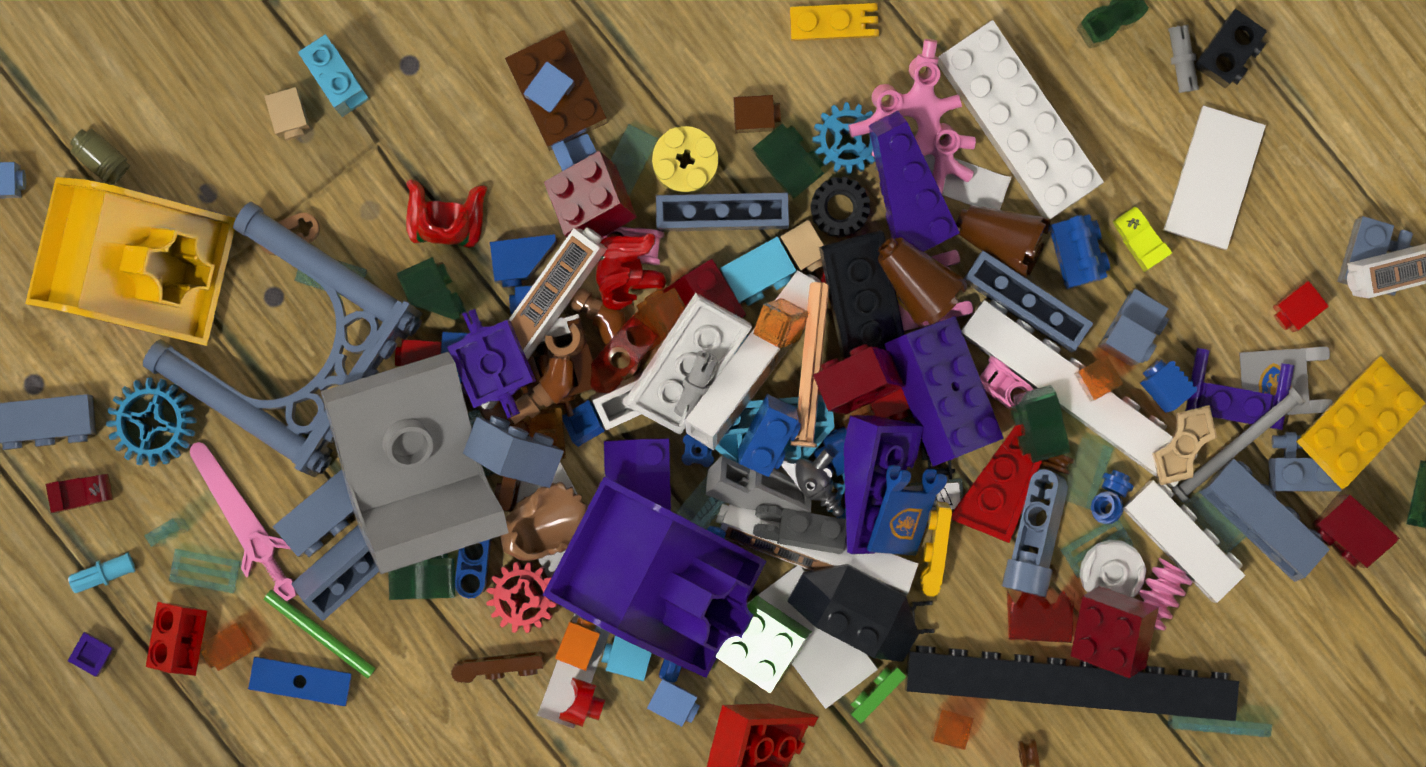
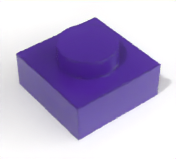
[68,632,114,677]

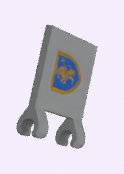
[1239,347,1333,415]

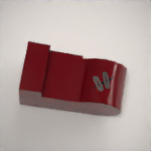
[45,474,113,513]

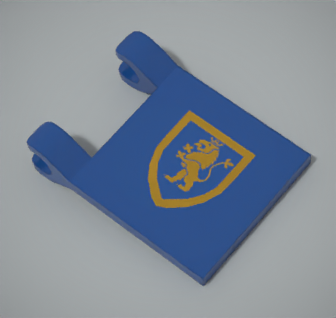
[867,465,947,556]

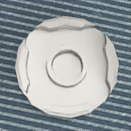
[1080,540,1146,598]

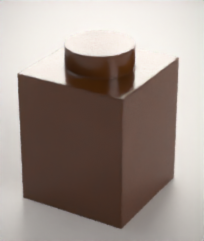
[733,95,781,134]

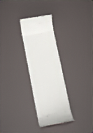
[875,154,1012,210]
[537,614,610,729]

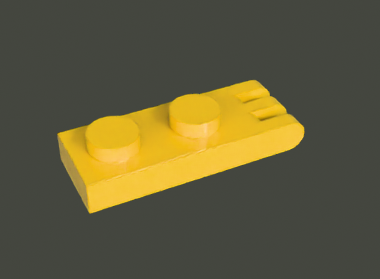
[790,3,879,41]

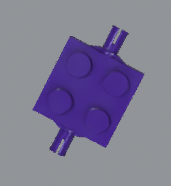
[447,309,536,419]

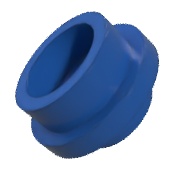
[1102,470,1134,497]
[1091,491,1123,524]

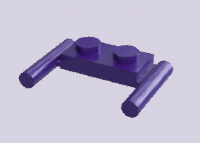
[1185,348,1294,430]

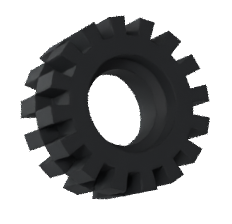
[810,177,870,238]

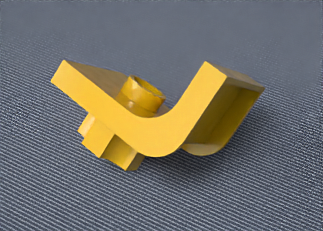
[25,177,236,346]

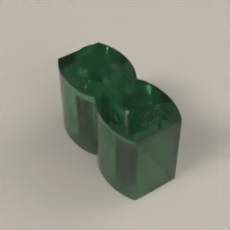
[1077,0,1149,48]
[751,123,824,200]
[1010,385,1070,463]
[388,553,456,600]

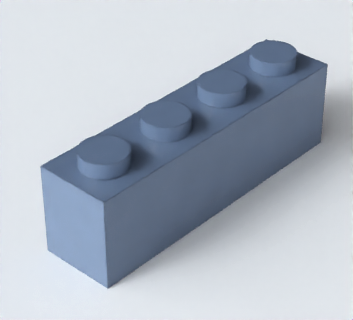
[656,193,789,232]
[963,251,1093,353]
[0,394,97,450]
[1199,459,1330,582]
[273,469,354,558]
[291,525,379,621]

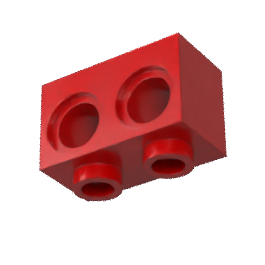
[145,602,208,676]

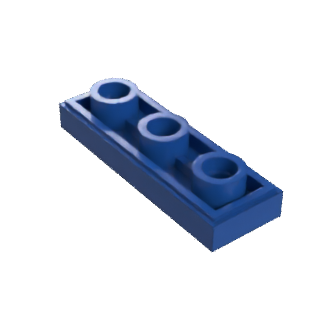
[248,656,352,707]

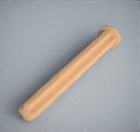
[790,282,829,448]

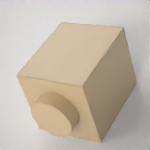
[264,87,310,140]
[780,220,824,274]

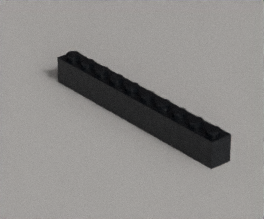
[905,645,1239,721]

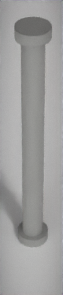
[1171,387,1306,503]

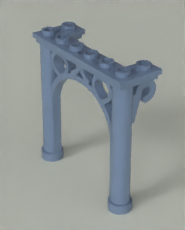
[143,202,423,477]

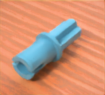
[68,552,136,593]

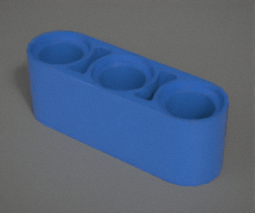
[455,539,492,599]

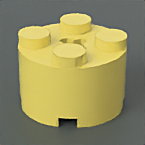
[652,126,718,195]

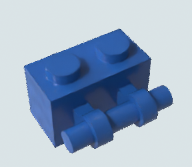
[1049,214,1110,290]

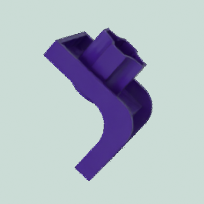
[543,477,767,678]

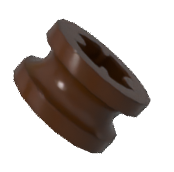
[1041,450,1074,475]
[1018,739,1040,767]

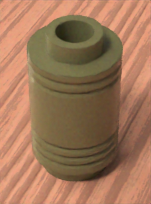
[70,128,130,185]

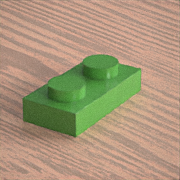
[850,666,907,724]

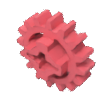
[486,561,558,633]

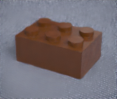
[505,30,608,151]

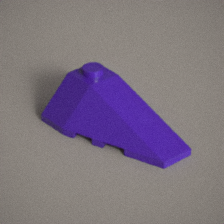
[844,415,923,554]
[604,439,671,511]

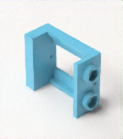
[298,34,370,117]

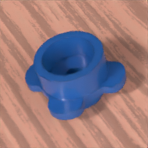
[681,434,714,467]

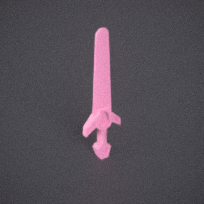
[189,442,297,601]

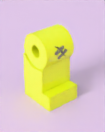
[1113,206,1172,272]

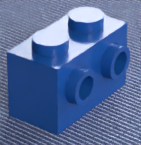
[737,394,801,477]

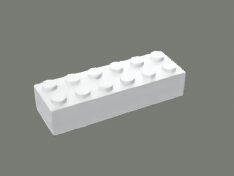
[938,20,1104,220]

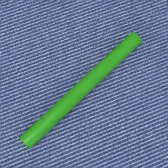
[263,589,376,679]

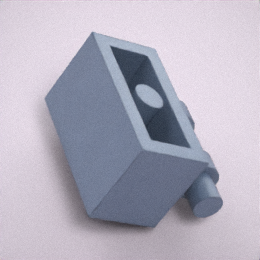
[1337,216,1413,296]
[1269,432,1342,492]

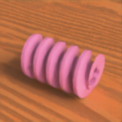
[1139,558,1193,631]

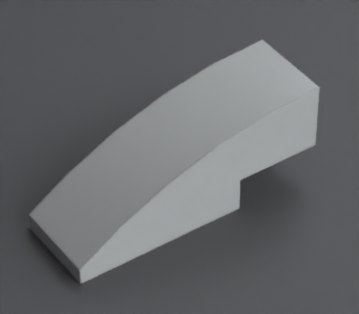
[706,456,811,513]

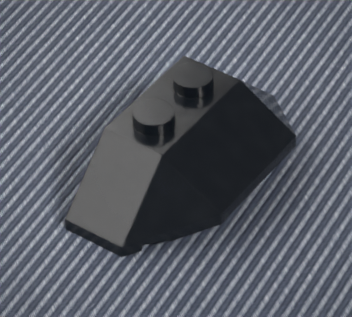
[787,564,919,662]

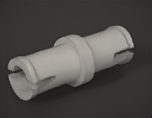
[1168,25,1200,93]
[674,351,718,419]

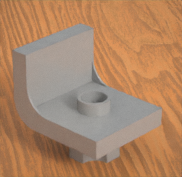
[321,352,509,574]

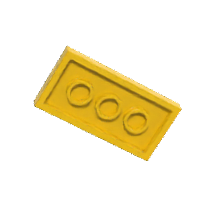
[1296,356,1426,489]

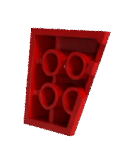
[707,703,818,767]

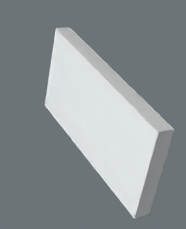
[1163,106,1266,250]
[624,293,752,435]
[747,566,878,709]

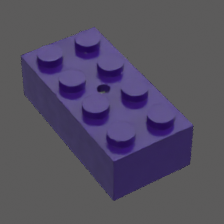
[884,316,1004,466]

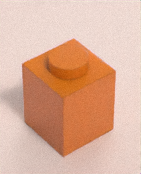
[555,617,601,671]

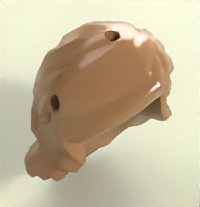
[501,482,587,561]

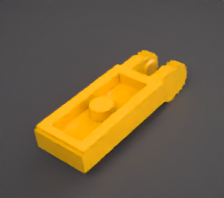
[920,501,952,597]

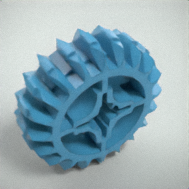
[106,378,197,467]

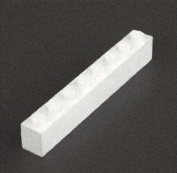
[961,300,1197,487]

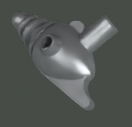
[781,448,844,517]

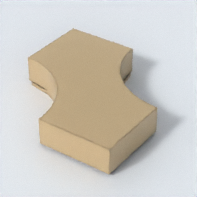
[1152,405,1217,485]

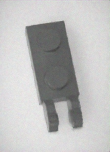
[753,505,846,554]

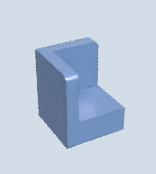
[523,62,575,112]
[551,134,596,171]

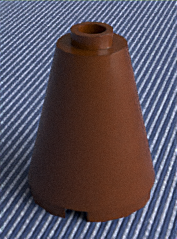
[956,205,1051,279]
[878,237,967,328]

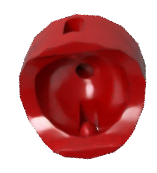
[559,677,605,727]

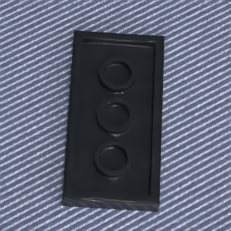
[819,230,904,360]

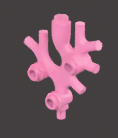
[848,39,976,194]

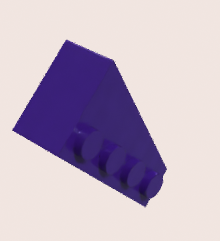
[869,111,960,252]

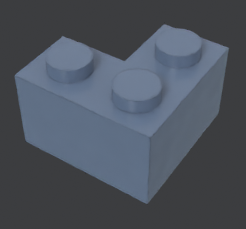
[1098,289,1169,366]
[463,415,564,488]

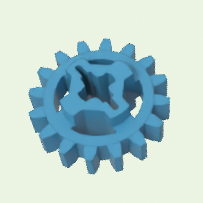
[812,102,875,175]

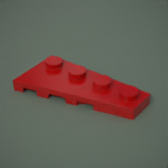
[951,409,1058,543]

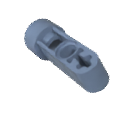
[1002,469,1068,597]

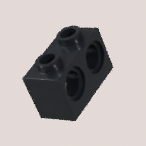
[1195,9,1267,88]

